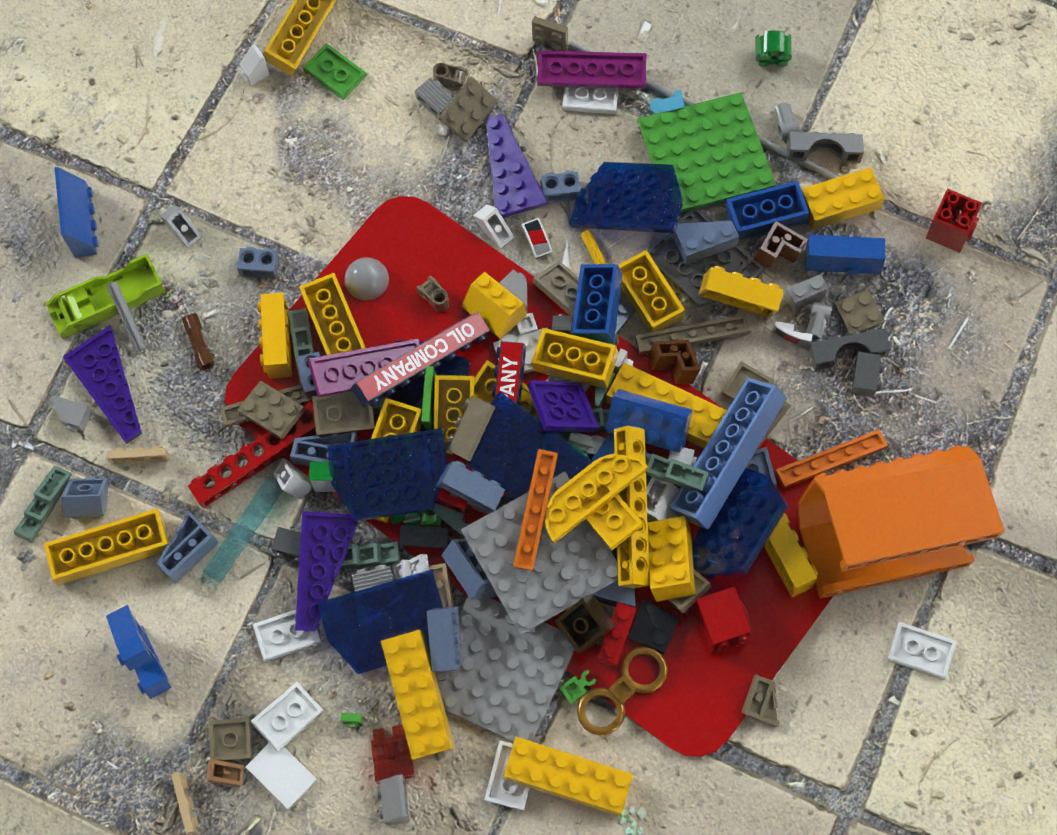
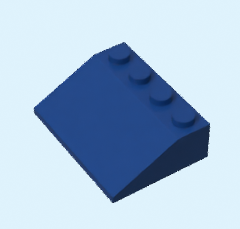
[54,167,99,258]

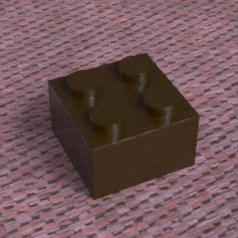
[555,594,616,654]

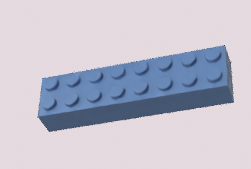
[668,377,787,529]

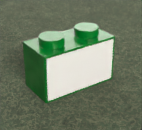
[309,462,341,492]

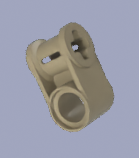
[433,63,468,90]
[416,276,450,312]

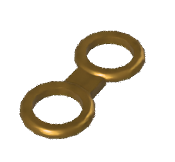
[577,646,668,736]

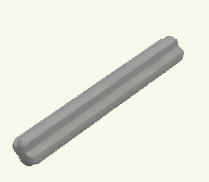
[107,282,146,352]

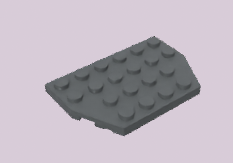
[647,209,765,307]

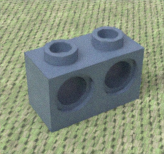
[541,171,580,203]
[237,247,279,279]
[296,352,321,398]

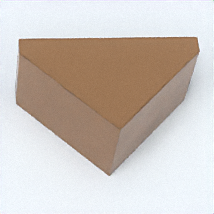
[206,759,245,786]

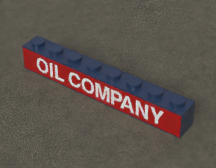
[351,311,490,408]
[484,341,527,500]

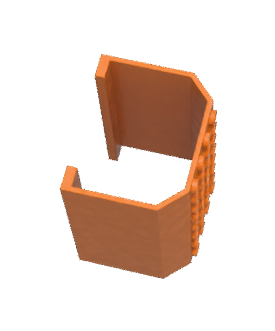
[797,445,1005,599]

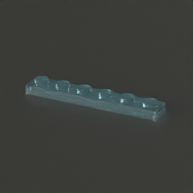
[203,475,283,583]

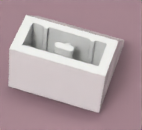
[646,477,679,522]

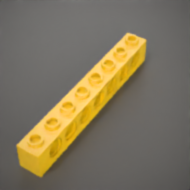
[614,426,650,588]

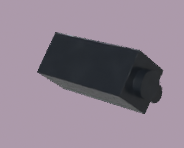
[399,525,452,552]

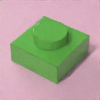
[341,712,364,728]

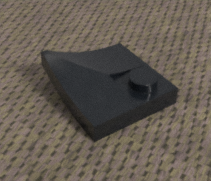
[628,599,680,655]

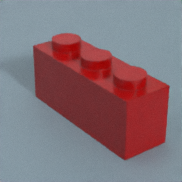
[598,602,637,669]

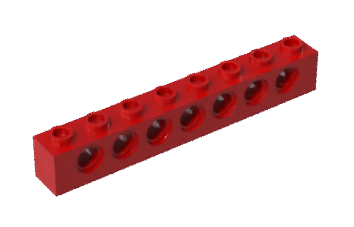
[188,401,316,509]

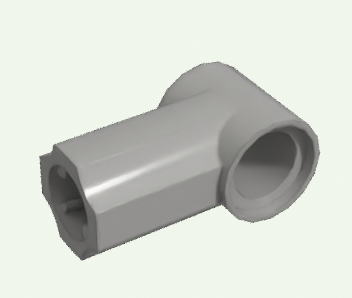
[774,102,800,140]
[806,302,832,341]
[567,432,605,458]

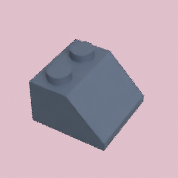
[61,478,109,519]

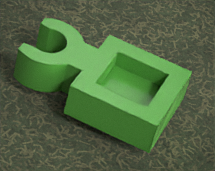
[421,513,442,528]
[559,670,597,704]

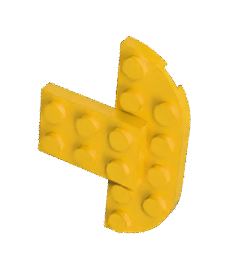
[545,454,649,550]

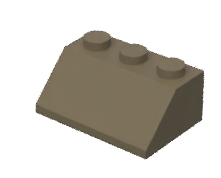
[446,396,495,461]

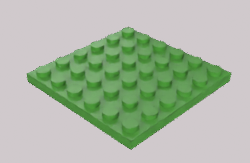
[637,92,776,216]

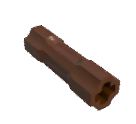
[182,313,215,371]

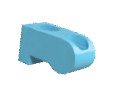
[650,90,685,114]

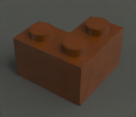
[754,221,808,268]
[648,340,700,385]

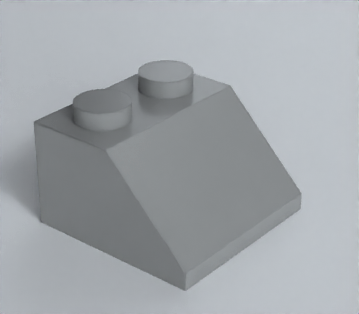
[377,774,410,825]

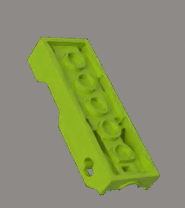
[45,254,166,339]

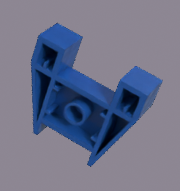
[106,605,172,699]

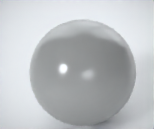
[344,257,389,300]

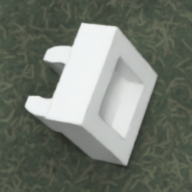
[613,349,634,374]

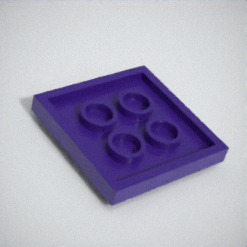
[527,380,599,432]

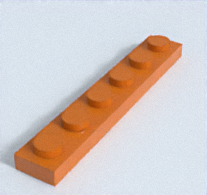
[775,429,888,489]
[513,449,558,571]

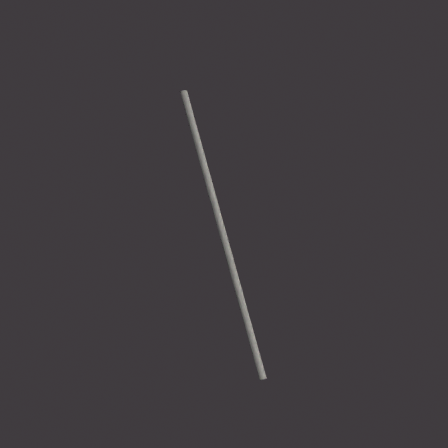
[568,42,840,180]

